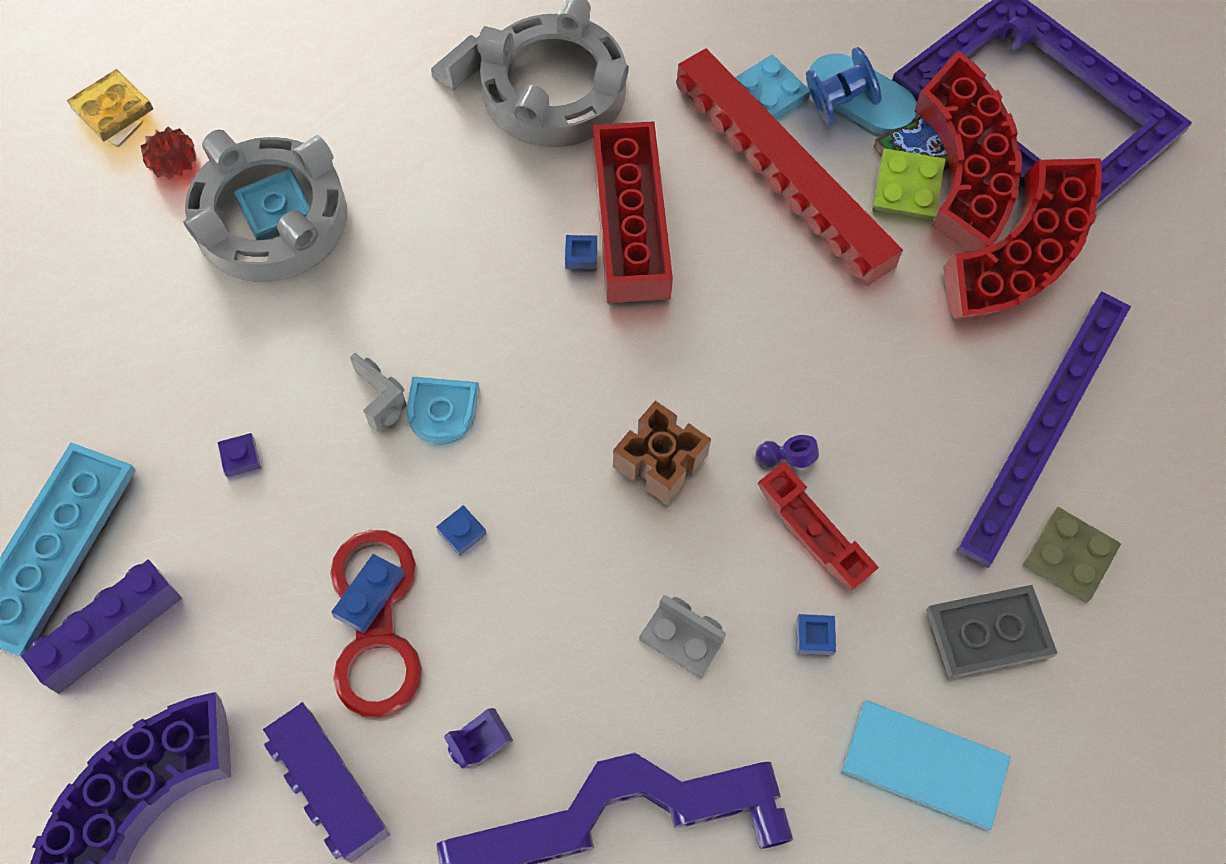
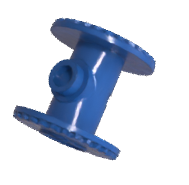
[805,47,882,126]

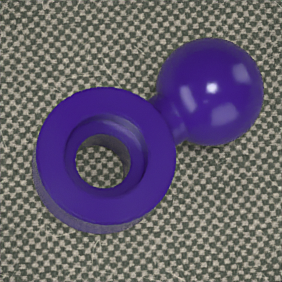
[755,435,819,468]

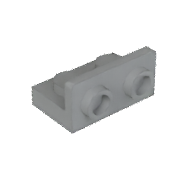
[639,595,726,679]

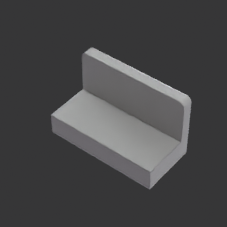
[431,35,482,91]

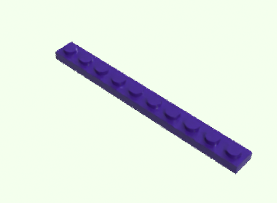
[957,291,1131,568]

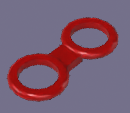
[330,529,422,718]

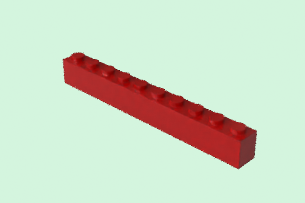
[676,48,903,286]

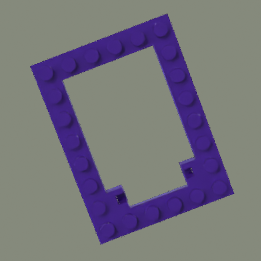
[892,0,1192,208]

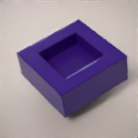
[217,433,261,477]

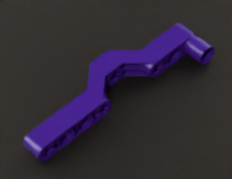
[436,753,793,864]

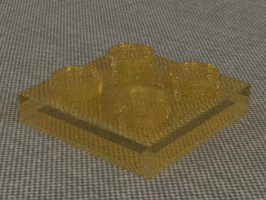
[66,68,154,142]

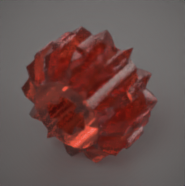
[140,126,197,180]

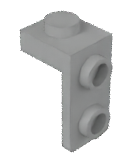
[350,353,407,433]

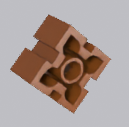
[613,400,711,506]

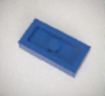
[331,554,405,634]

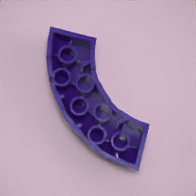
[30,692,231,864]

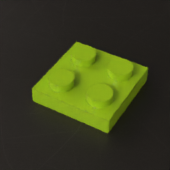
[872,148,945,221]

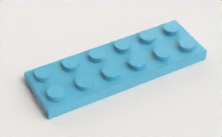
[0,443,136,658]

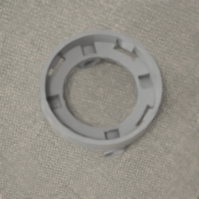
[478,0,629,147]
[183,129,347,282]

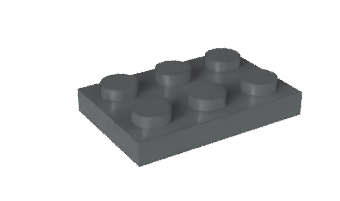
[926,585,1058,679]

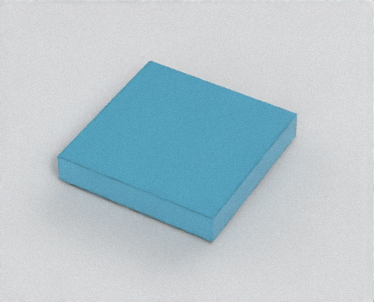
[234,168,311,240]

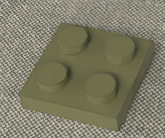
[1023,507,1122,603]

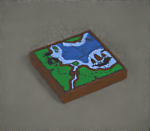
[874,116,950,170]

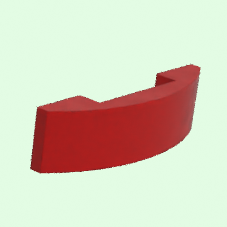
[757,461,879,591]

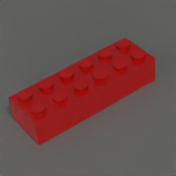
[593,121,673,303]

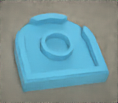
[407,377,479,445]

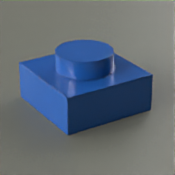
[565,235,597,269]
[436,505,487,556]
[797,614,836,655]

